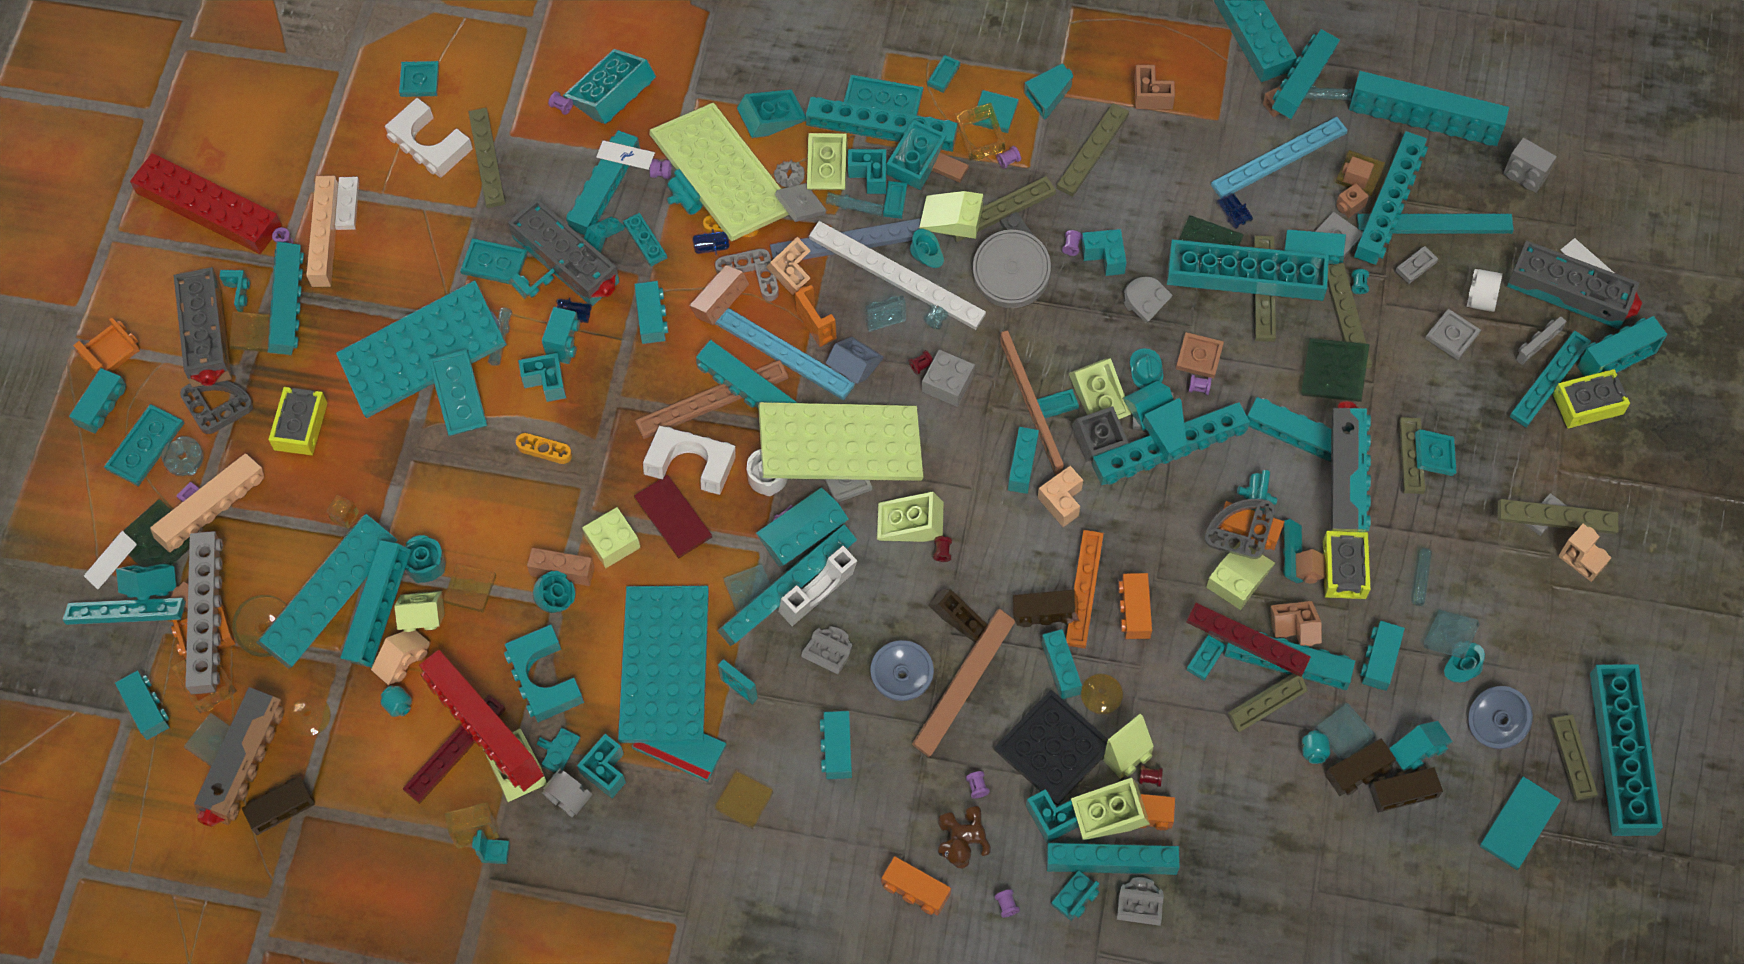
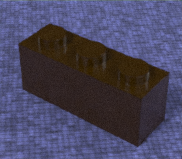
[1013,589,1079,627]
[1325,738,1396,796]
[1370,766,1443,813]
[242,777,315,835]

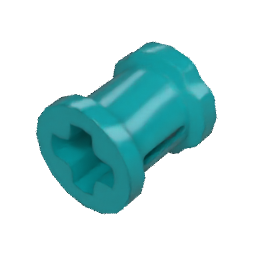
[1351,269,1369,295]

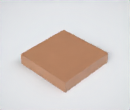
[1176,332,1224,379]

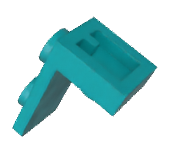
[584,217,625,253]
[509,268,555,299]
[219,270,250,313]
[472,830,510,864]

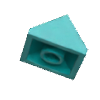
[1123,381,1174,431]

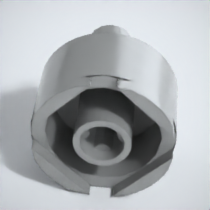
[542,768,593,818]

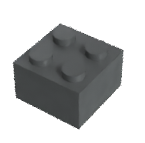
[1071,406,1128,462]

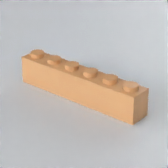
[307,176,338,287]
[150,453,264,553]

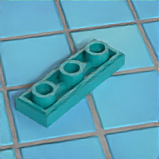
[623,212,667,267]
[1282,519,1303,583]

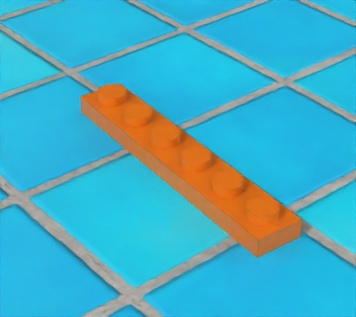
[1066,530,1104,649]

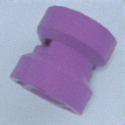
[650,159,672,179]

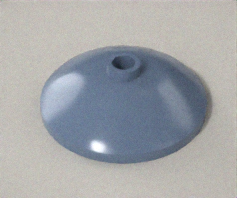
[871,640,934,701]
[1469,686,1533,749]

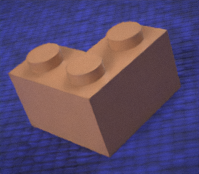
[1134,65,1175,109]
[1271,601,1322,646]

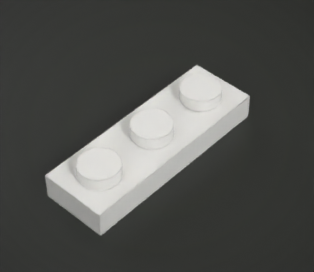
[335,177,359,230]

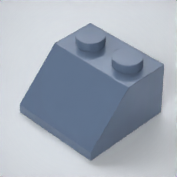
[826,337,884,384]

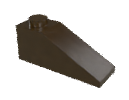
[928,589,988,643]

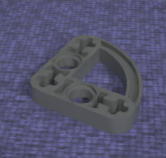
[180,381,253,434]
[1205,499,1275,559]

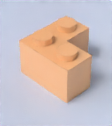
[766,237,810,295]
[1038,466,1083,527]
[1558,524,1611,582]
[371,630,430,685]

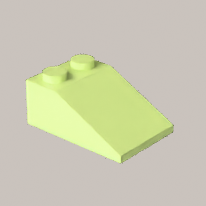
[807,133,848,190]
[919,191,983,239]
[1069,358,1131,419]
[877,492,944,542]
[1206,542,1275,610]
[1103,714,1154,779]
[483,729,547,802]
[1071,778,1150,840]

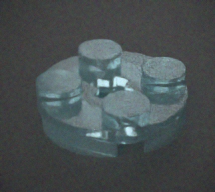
[161,436,204,476]

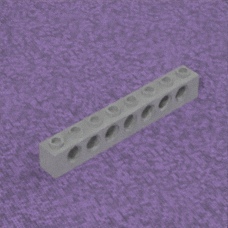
[186,531,223,694]

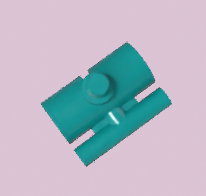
[667,169,703,215]
[1237,470,1277,514]

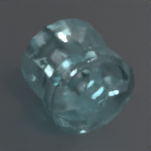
[924,305,948,329]

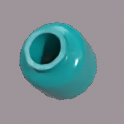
[380,686,412,717]
[1301,730,1331,764]

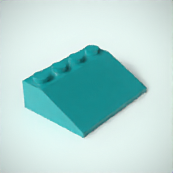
[563,49,656,124]

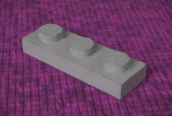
[1516,316,1567,365]

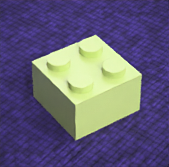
[582,507,640,568]
[394,591,445,632]

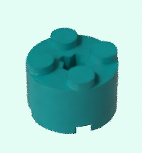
[405,535,446,583]

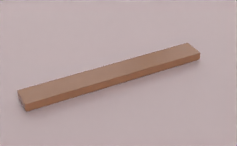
[1000,330,1064,475]
[635,360,788,439]
[912,609,1015,757]

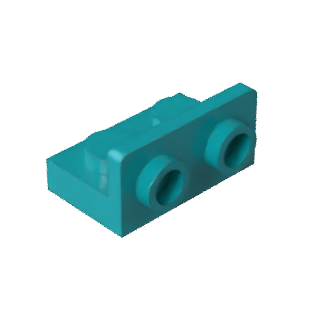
[1051,870,1100,921]

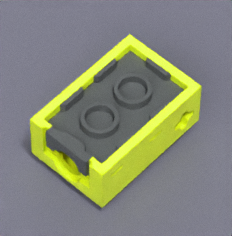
[1553,369,1630,428]
[269,387,328,456]
[1323,531,1370,599]

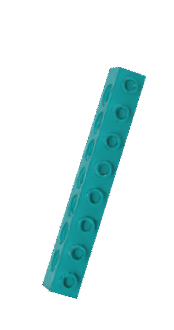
[806,97,958,152]
[1354,131,1428,265]
[1092,402,1250,485]

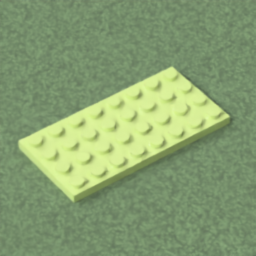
[649,102,789,241]
[758,402,923,481]

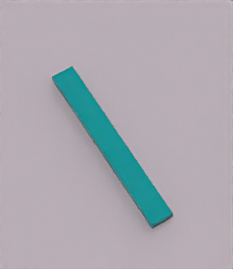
[1357,214,1514,234]

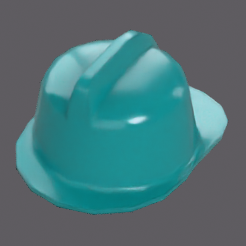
[910,229,944,268]
[1130,348,1163,389]
[1444,643,1485,683]

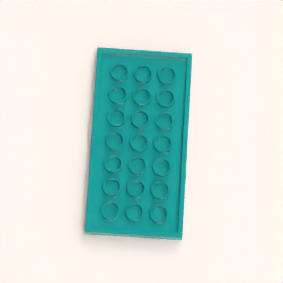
[336,281,507,418]
[618,586,709,743]

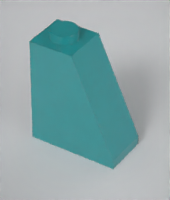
[1024,63,1073,120]
[1143,398,1187,462]

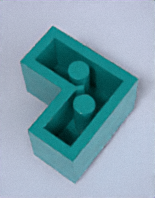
[848,149,886,194]
[1081,229,1127,276]
[542,307,580,364]
[518,353,566,402]
[116,564,176,600]
[1389,721,1453,770]
[577,734,626,798]
[1026,789,1079,843]

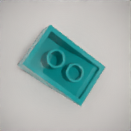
[737,89,806,138]
[886,120,947,190]

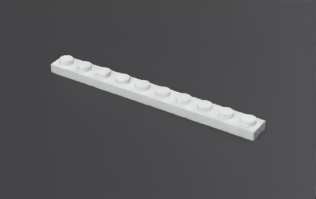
[809,221,986,330]

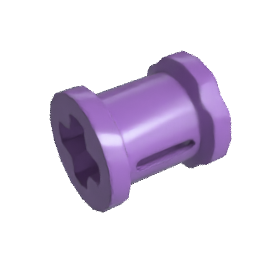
[548,91,573,115]
[996,146,1021,169]
[272,228,294,244]
[1062,230,1082,256]
[1189,375,1212,395]
[966,771,990,799]
[994,889,1020,918]

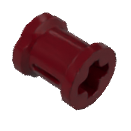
[908,350,933,375]
[933,536,952,562]
[1139,765,1163,787]

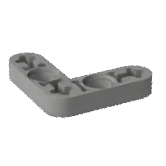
[715,249,779,301]

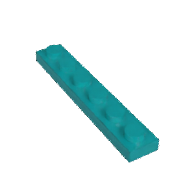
[1510,330,1591,428]
[63,598,186,625]

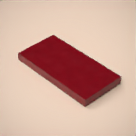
[634,475,712,559]

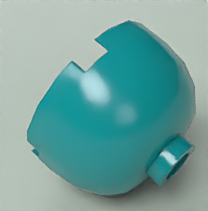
[533,571,575,613]

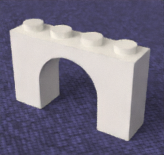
[385,98,473,178]
[643,426,736,495]
[778,546,857,626]

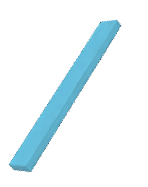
[1211,117,1348,199]
[715,308,855,400]

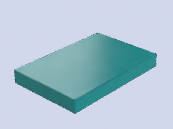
[460,238,528,284]

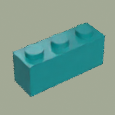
[1285,230,1346,264]
[635,281,668,344]
[69,368,127,434]
[1008,427,1039,494]
[1360,621,1405,691]
[1041,629,1082,699]
[115,670,170,740]
[820,711,852,779]

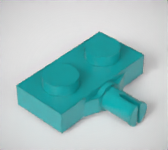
[536,728,580,773]

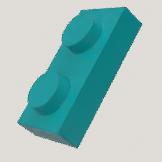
[1186,635,1226,681]

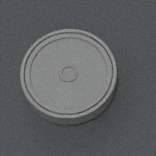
[973,230,1051,308]

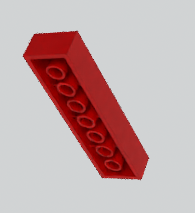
[130,153,282,255]
[419,650,544,792]

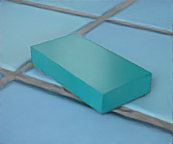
[927,55,961,93]
[883,181,907,219]
[1037,389,1079,418]

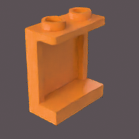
[795,285,837,347]
[73,317,140,373]
[171,603,236,658]

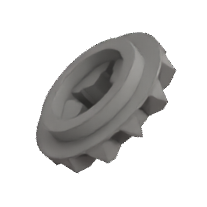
[774,159,805,188]

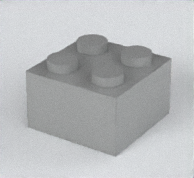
[1503,138,1557,193]
[922,350,975,407]

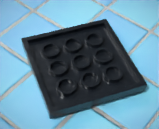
[994,690,1108,806]

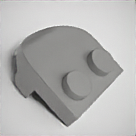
[1124,277,1173,323]
[801,626,852,674]
[1117,877,1164,926]

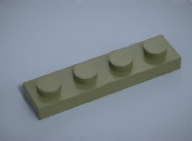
[1399,417,1425,494]
[1228,674,1308,733]
[1551,714,1598,801]

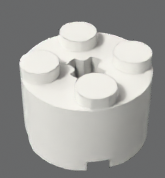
[1467,269,1502,312]
[747,449,788,496]

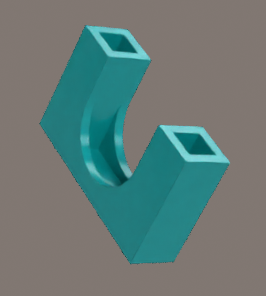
[504,625,584,722]

